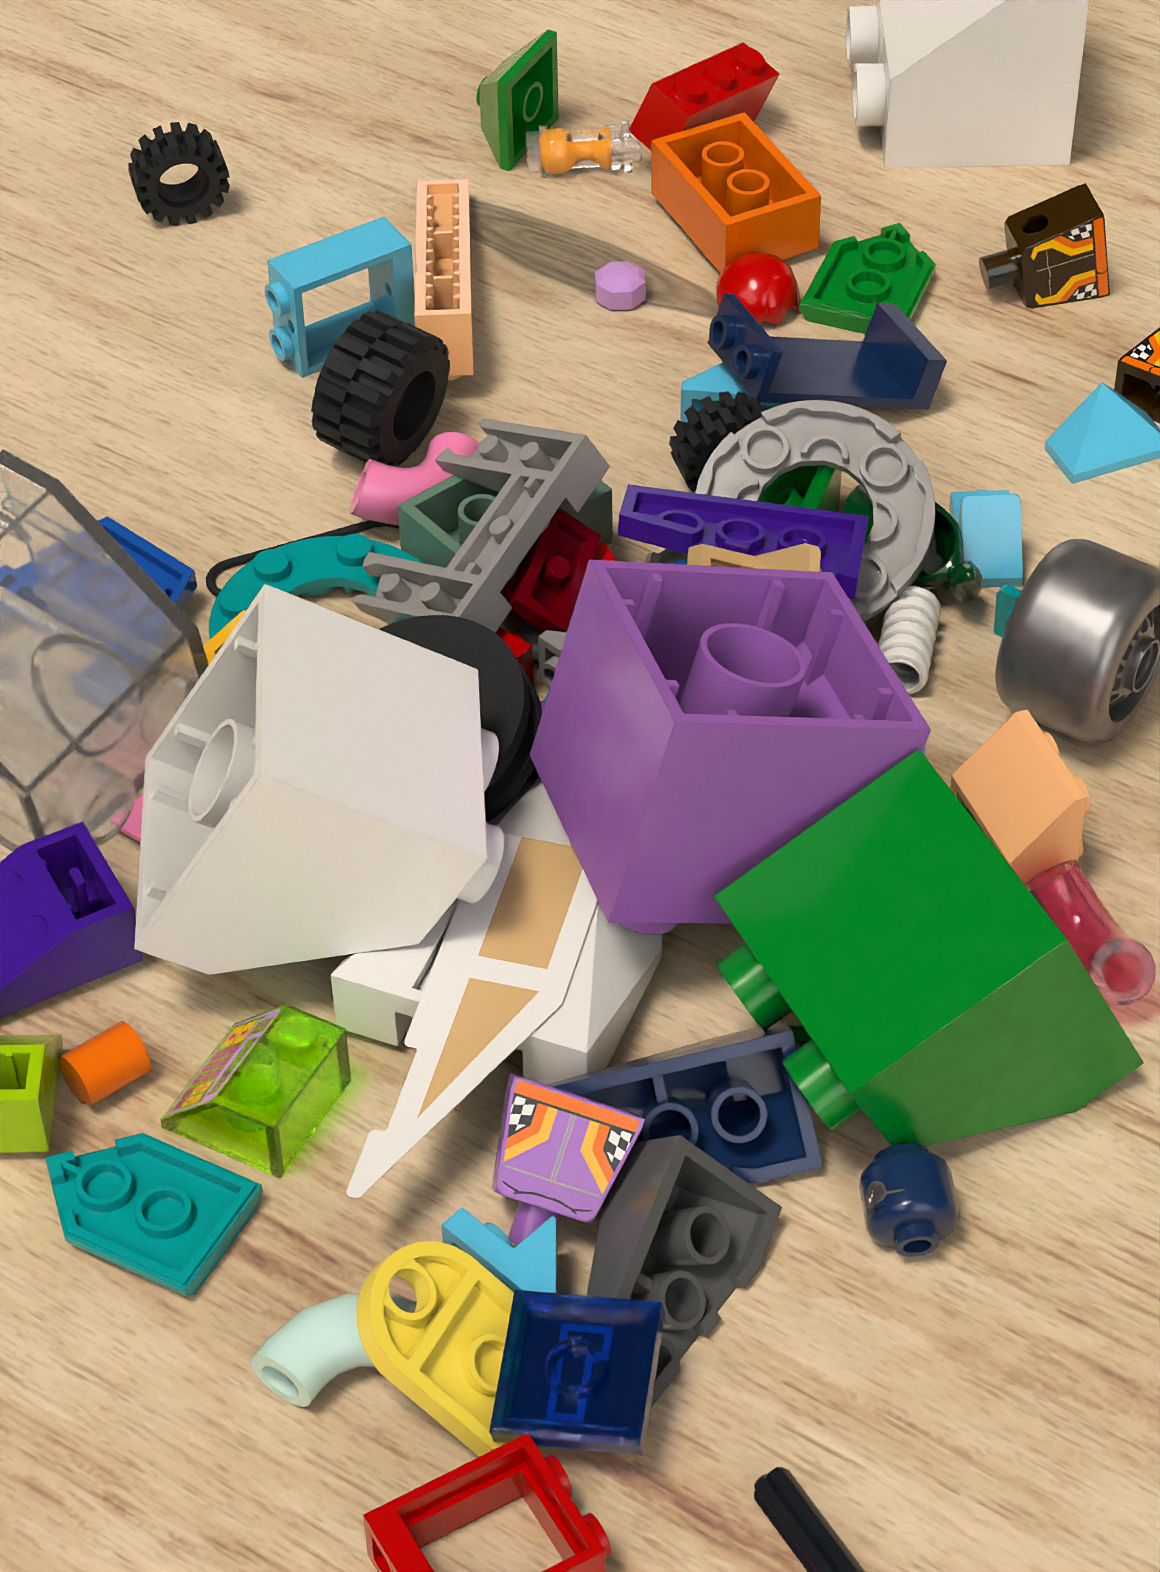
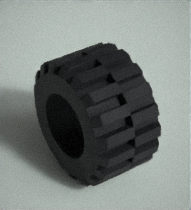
[311,310,450,466]

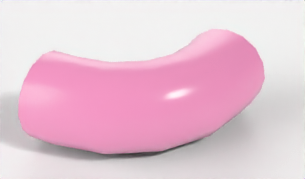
[350,432,479,526]

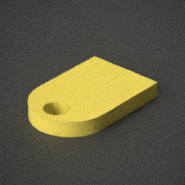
[357,1241,533,1457]

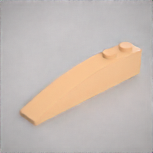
[414,179,474,381]

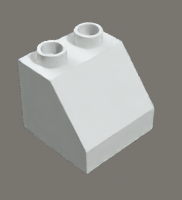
[846,0,1089,168]
[134,584,504,975]

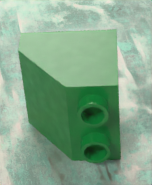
[714,749,1144,1147]

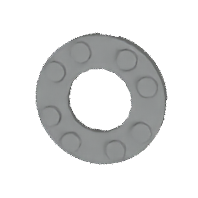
[695,400,935,621]

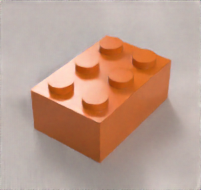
[651,112,821,273]

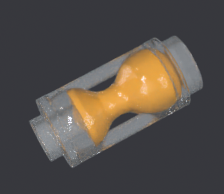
[526,121,642,178]

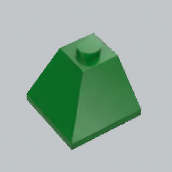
[476,29,559,171]

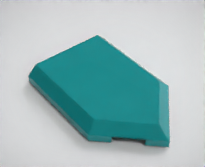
[45,1133,263,1296]

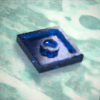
[489,1290,665,1456]

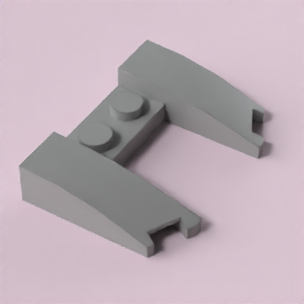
[353,418,610,632]

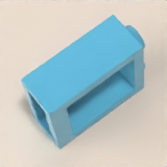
[265,216,415,378]

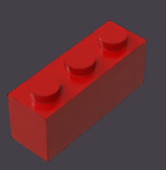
[628,42,780,151]

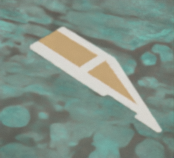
[347,833,598,1199]

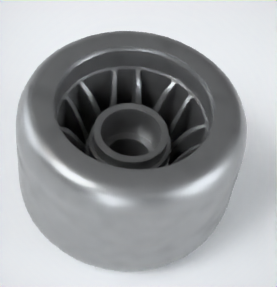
[995,539,1160,744]

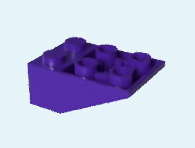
[0,821,143,1018]

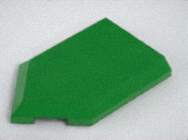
[799,223,936,334]

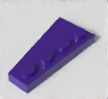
[617,484,868,600]

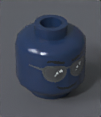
[859,1143,959,1257]

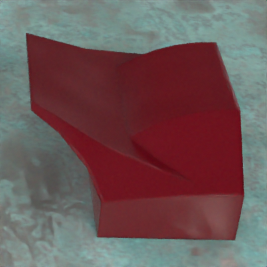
[500,508,601,632]

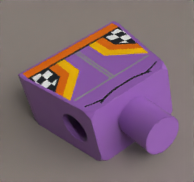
[492,1073,645,1245]

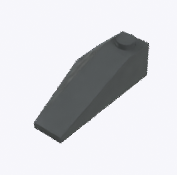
[583,1135,782,1421]

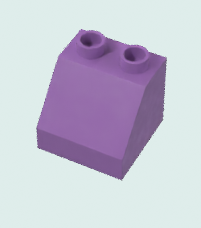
[530,560,931,935]

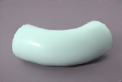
[250,1293,417,1407]

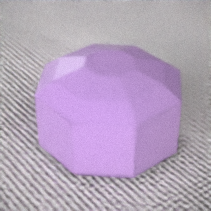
[595,261,646,311]

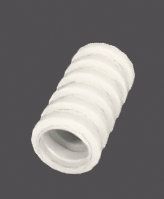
[878,586,941,694]

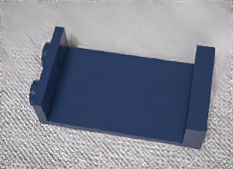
[707,293,947,410]

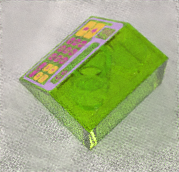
[160,1004,351,1179]

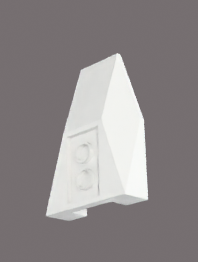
[331,774,663,1085]

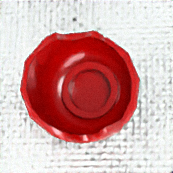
[716,252,800,326]

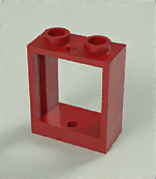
[363,1433,611,1572]

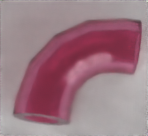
[1025,859,1156,1005]

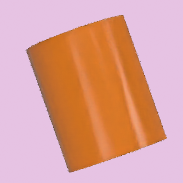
[58,1021,152,1107]

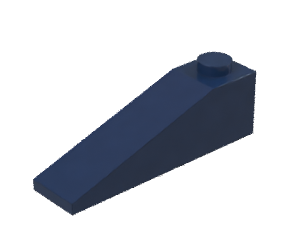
[547,1022,823,1183]

